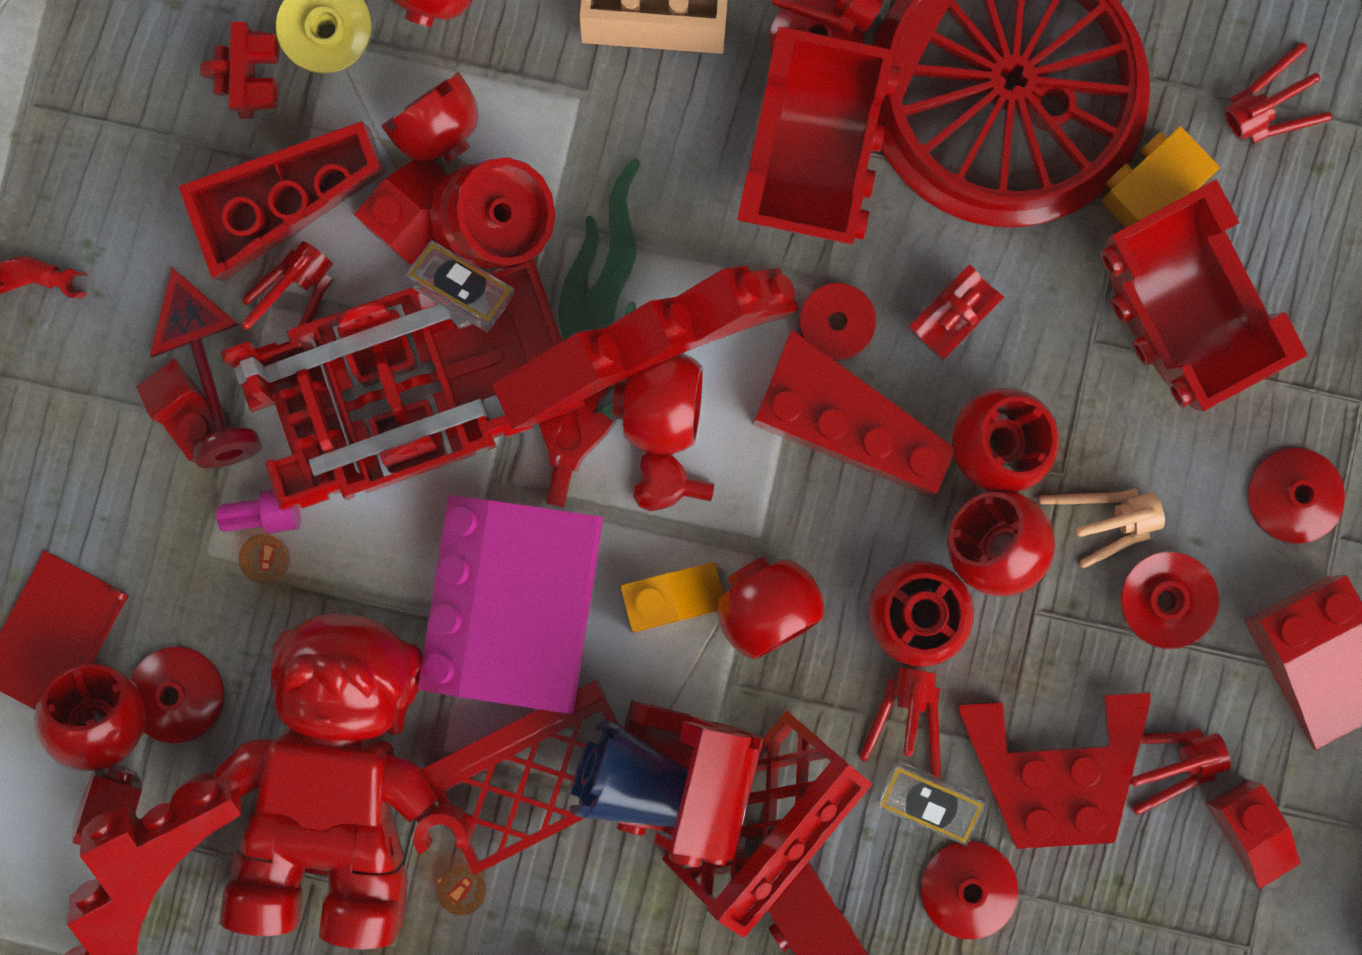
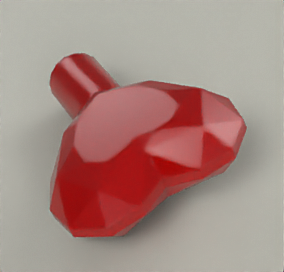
[633,452,715,511]

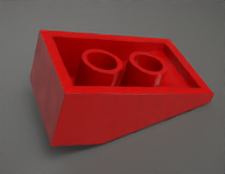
[1244,575,1362,750]

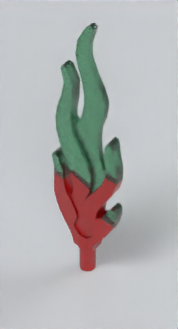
[538,159,641,508]

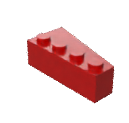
[178,121,386,281]
[753,330,955,497]
[768,861,869,955]

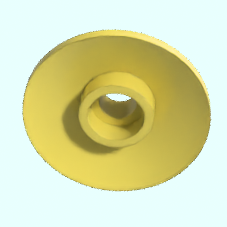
[276,0,372,74]

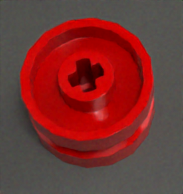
[430,157,556,270]

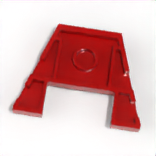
[958,692,1151,849]

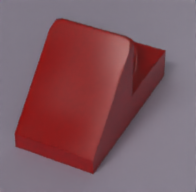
[136,358,228,463]

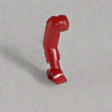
[0,256,88,299]

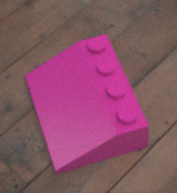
[418,495,603,714]

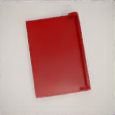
[0,550,129,710]

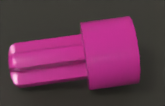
[216,490,301,533]

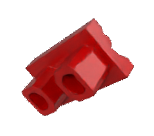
[200,22,280,119]
[908,264,1004,361]

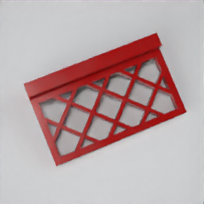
[421,680,620,875]
[662,710,872,938]

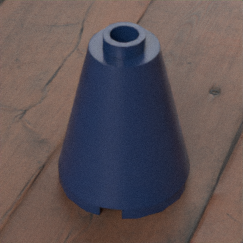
[570,719,689,828]

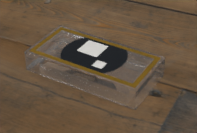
[404,240,515,333]
[877,759,987,846]

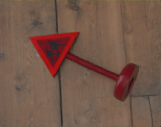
[149,267,262,468]

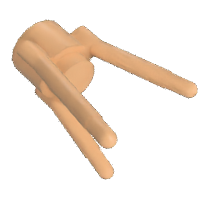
[1038,488,1165,568]

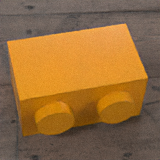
[1101,126,1221,227]

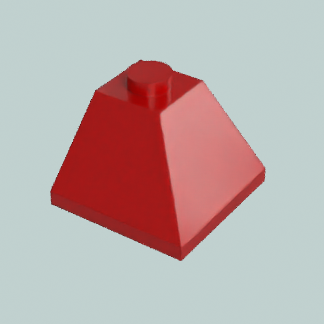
[353,160,453,281]

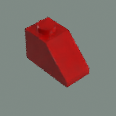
[72,765,142,845]
[1206,779,1301,889]

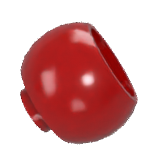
[612,353,703,455]
[952,388,1059,492]
[947,491,1055,596]
[717,556,824,660]
[868,560,974,667]
[34,664,146,772]

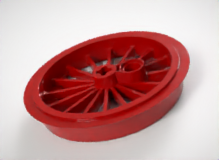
[873,0,1150,227]

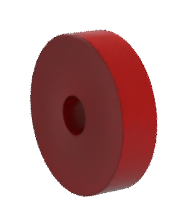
[799,283,876,361]

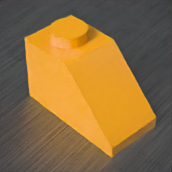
[620,562,723,633]

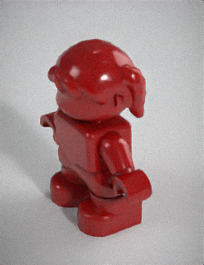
[170,612,473,949]

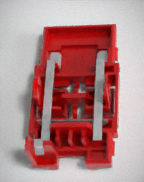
[220,258,586,511]

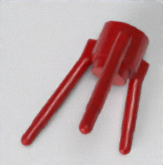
[772,0,884,35]
[1224,42,1332,144]
[241,241,334,330]
[859,667,941,786]
[1130,728,1230,815]

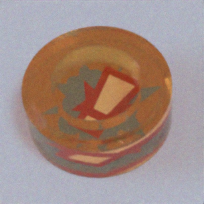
[239,534,290,583]
[437,864,487,915]

